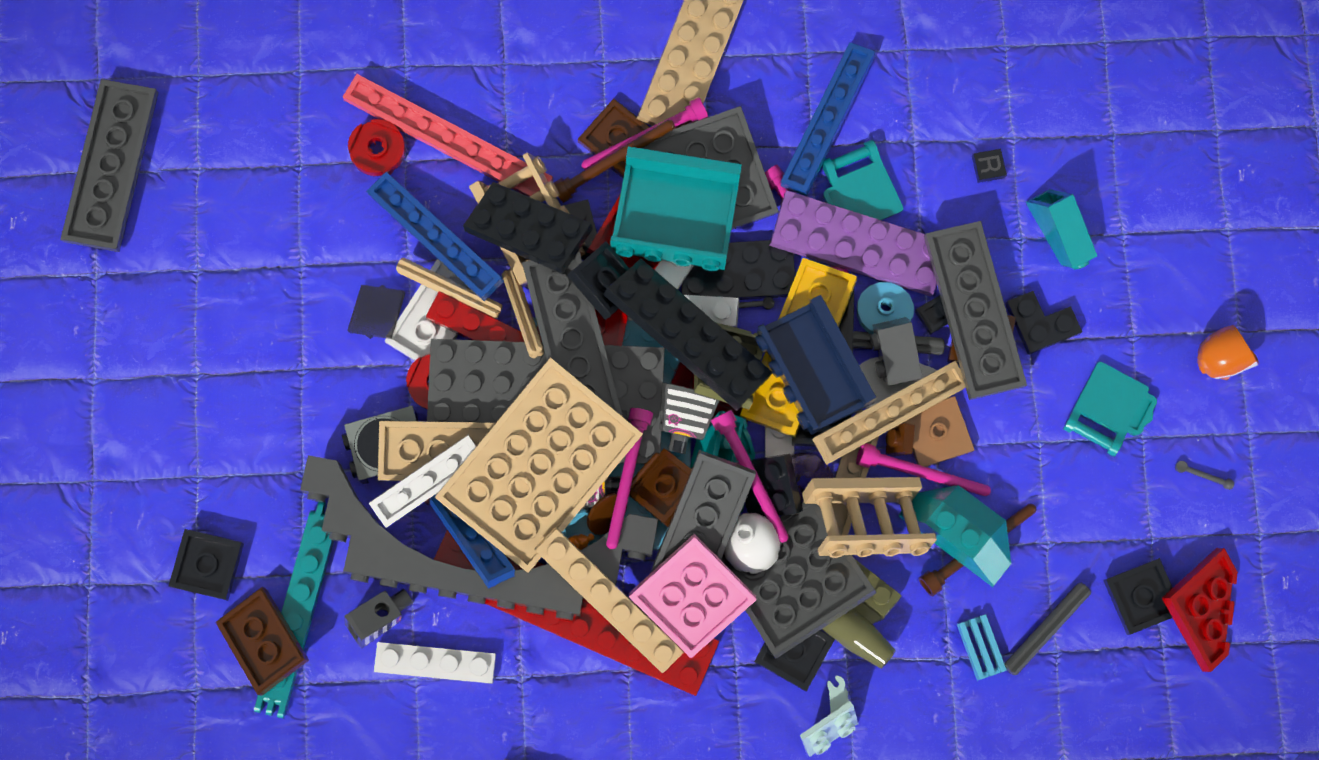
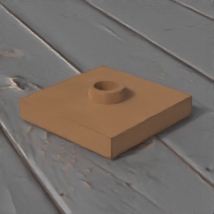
[902,396,975,467]

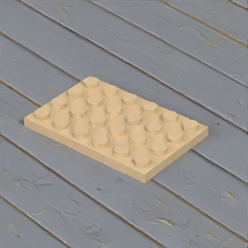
[435,357,643,573]

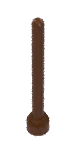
[554,120,675,203]
[918,503,1036,597]

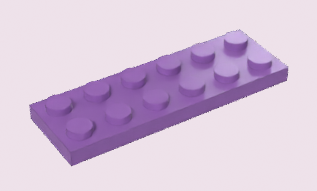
[769,190,937,297]

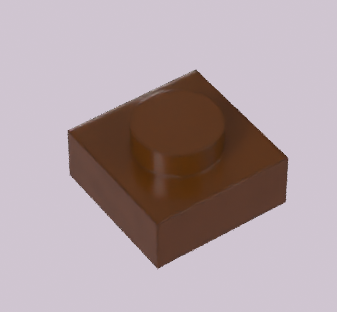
[886,423,915,456]

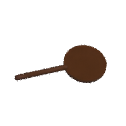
[587,452,660,535]

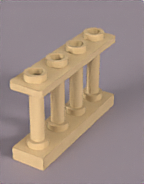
[469,152,585,288]
[802,477,937,558]

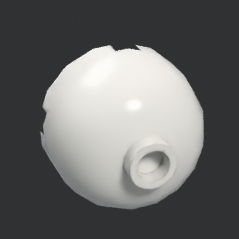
[724,513,782,574]

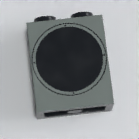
[342,406,419,484]

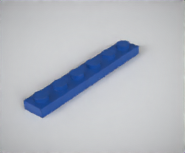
[780,42,875,196]
[366,172,504,302]

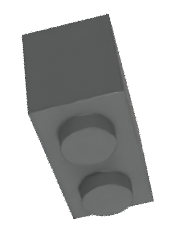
[870,317,922,386]

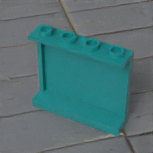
[611,146,742,271]

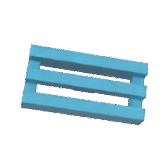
[957,614,1007,681]

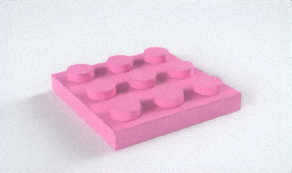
[629,534,757,658]

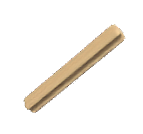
[396,258,502,319]
[502,268,544,358]

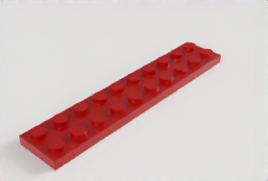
[434,530,719,696]

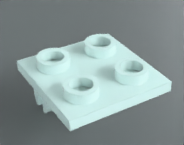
[800,676,858,757]

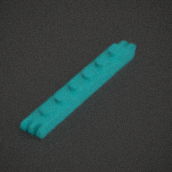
[254,502,334,719]

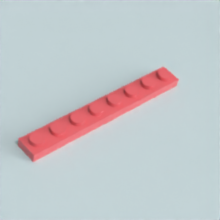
[343,74,554,197]

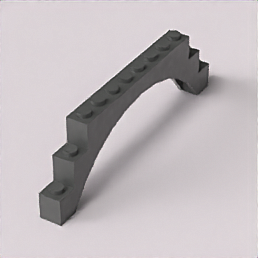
[300,455,658,621]

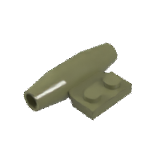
[822,559,902,669]

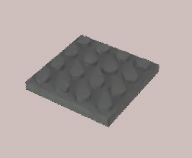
[642,106,779,230]
[721,502,877,659]

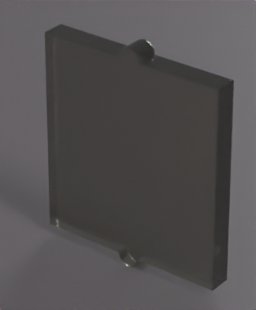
[347,285,405,339]

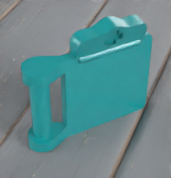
[822,140,903,220]
[1063,362,1157,457]

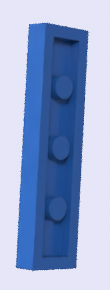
[430,493,515,589]

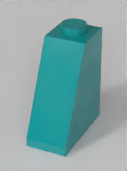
[1026,189,1097,270]

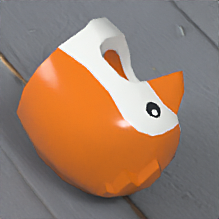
[1197,325,1259,380]

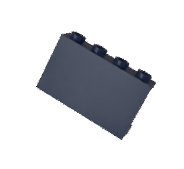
[755,295,877,435]

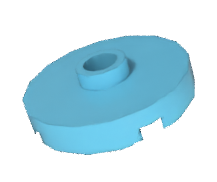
[857,282,914,334]

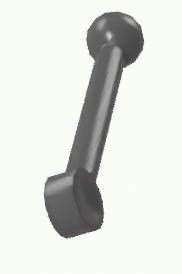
[739,297,774,309]
[1175,461,1234,490]

